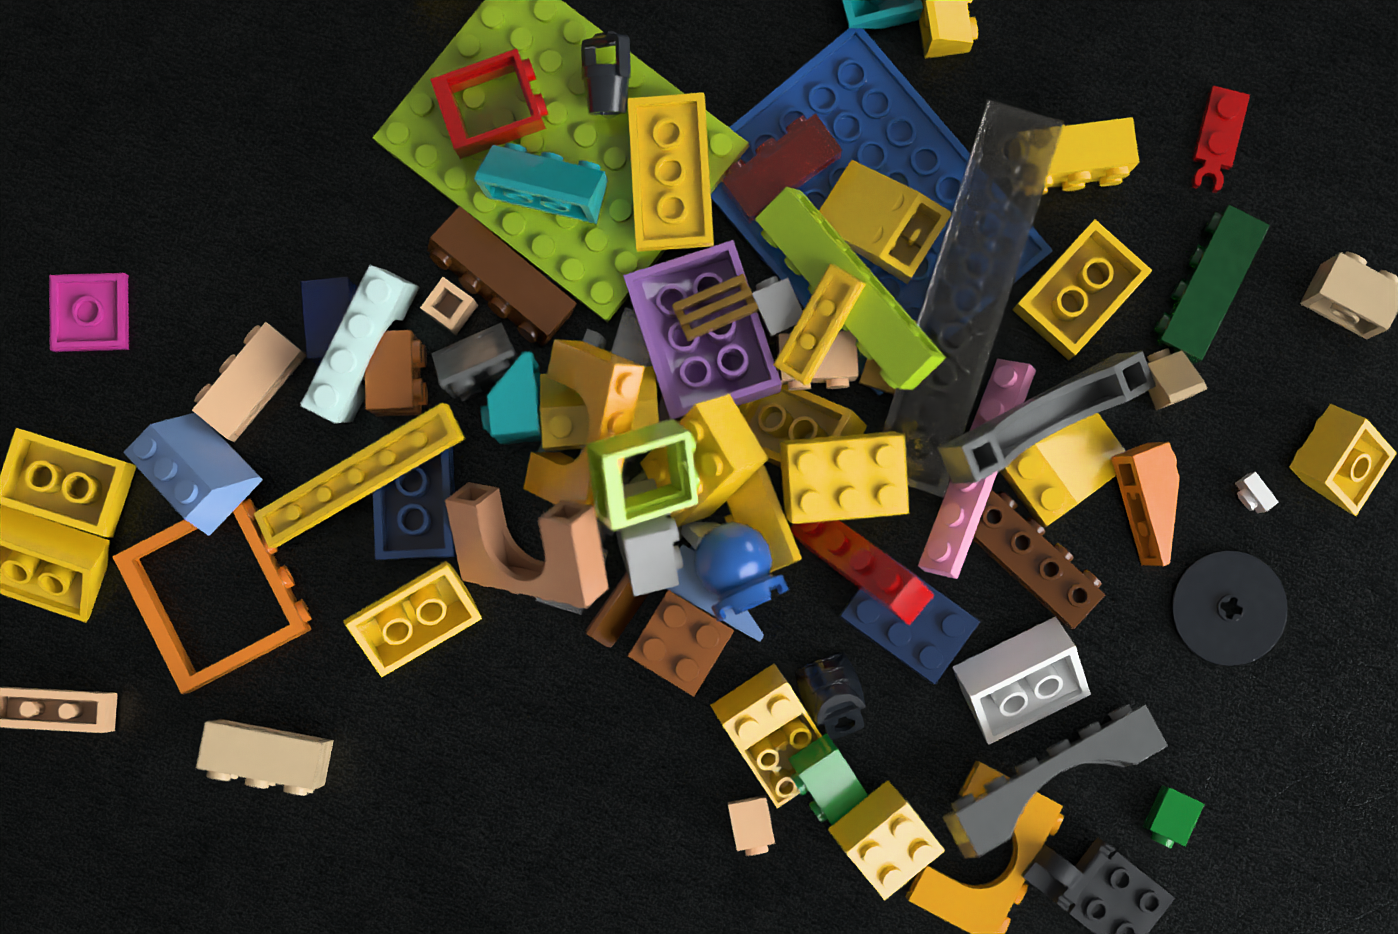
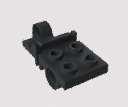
[1021,837,1175,934]

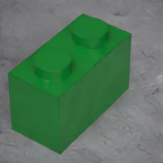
[788,733,868,825]

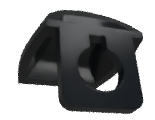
[795,652,866,740]

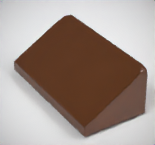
[586,572,650,648]

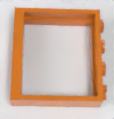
[113,498,312,694]

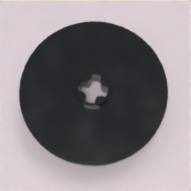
[1171,551,1288,666]

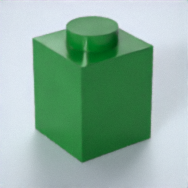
[1143,785,1204,849]

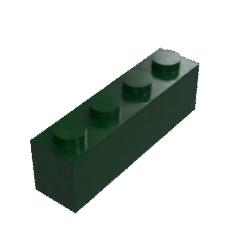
[1154,205,1270,365]

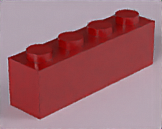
[790,520,934,625]

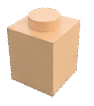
[420,277,478,335]
[728,795,775,856]

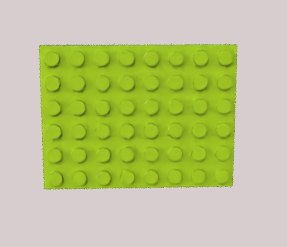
[373,0,749,323]

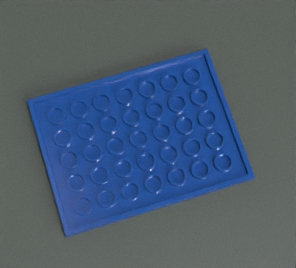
[711,28,1053,397]

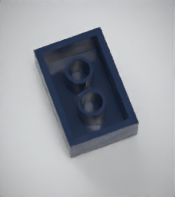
[373,446,457,561]
[838,553,980,684]

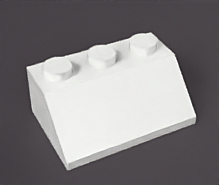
[953,617,1091,745]

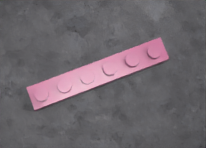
[918,359,1036,579]

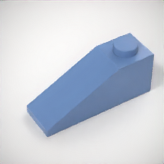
[665,545,764,642]

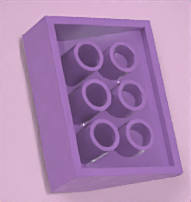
[623,240,781,420]

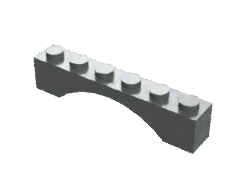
[938,351,1156,484]
[943,704,1168,859]

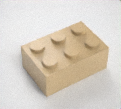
[197,719,334,795]

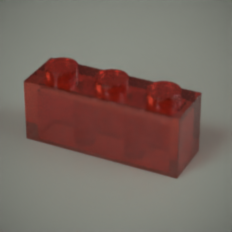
[722,113,843,223]

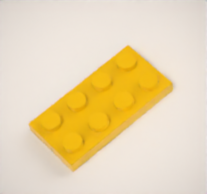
[628,93,714,252]

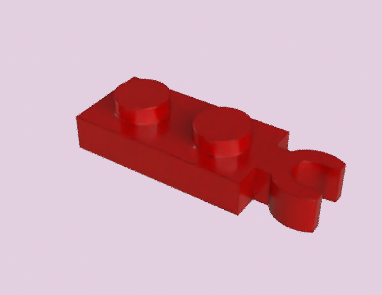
[1192,86,1250,193]

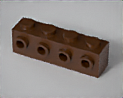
[427,206,577,347]
[972,490,1105,629]

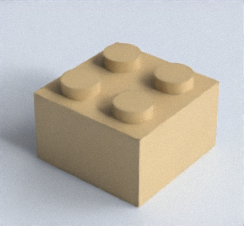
[1300,252,1398,339]

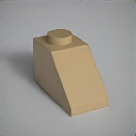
[1147,348,1207,410]

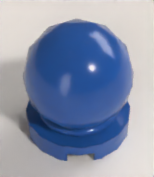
[694,522,789,621]

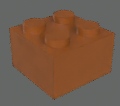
[365,330,428,416]
[628,590,734,697]

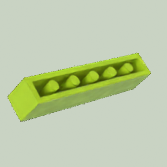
[755,187,945,390]

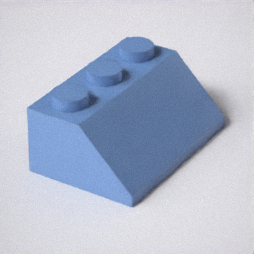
[124,413,263,536]

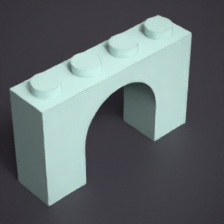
[300,265,419,423]

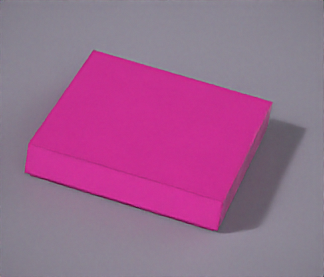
[49,273,129,352]

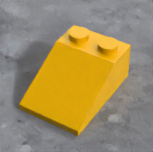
[738,384,867,468]
[1000,413,1125,527]

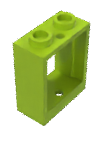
[586,419,700,530]

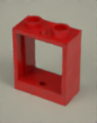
[430,48,549,159]

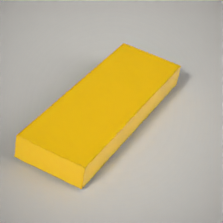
[773,264,866,385]

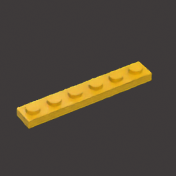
[253,403,464,548]

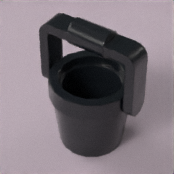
[581,31,631,115]

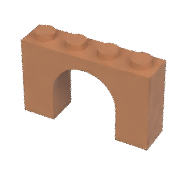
[445,482,608,608]

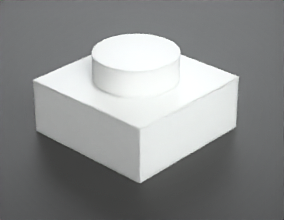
[1235,472,1279,513]

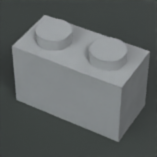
[752,276,803,345]

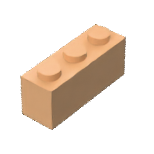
[192,322,307,442]
[0,687,117,733]

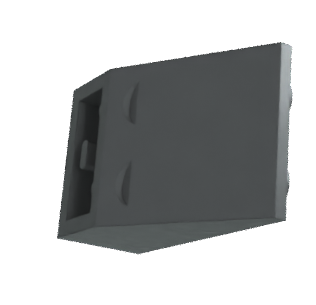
[432,322,518,401]

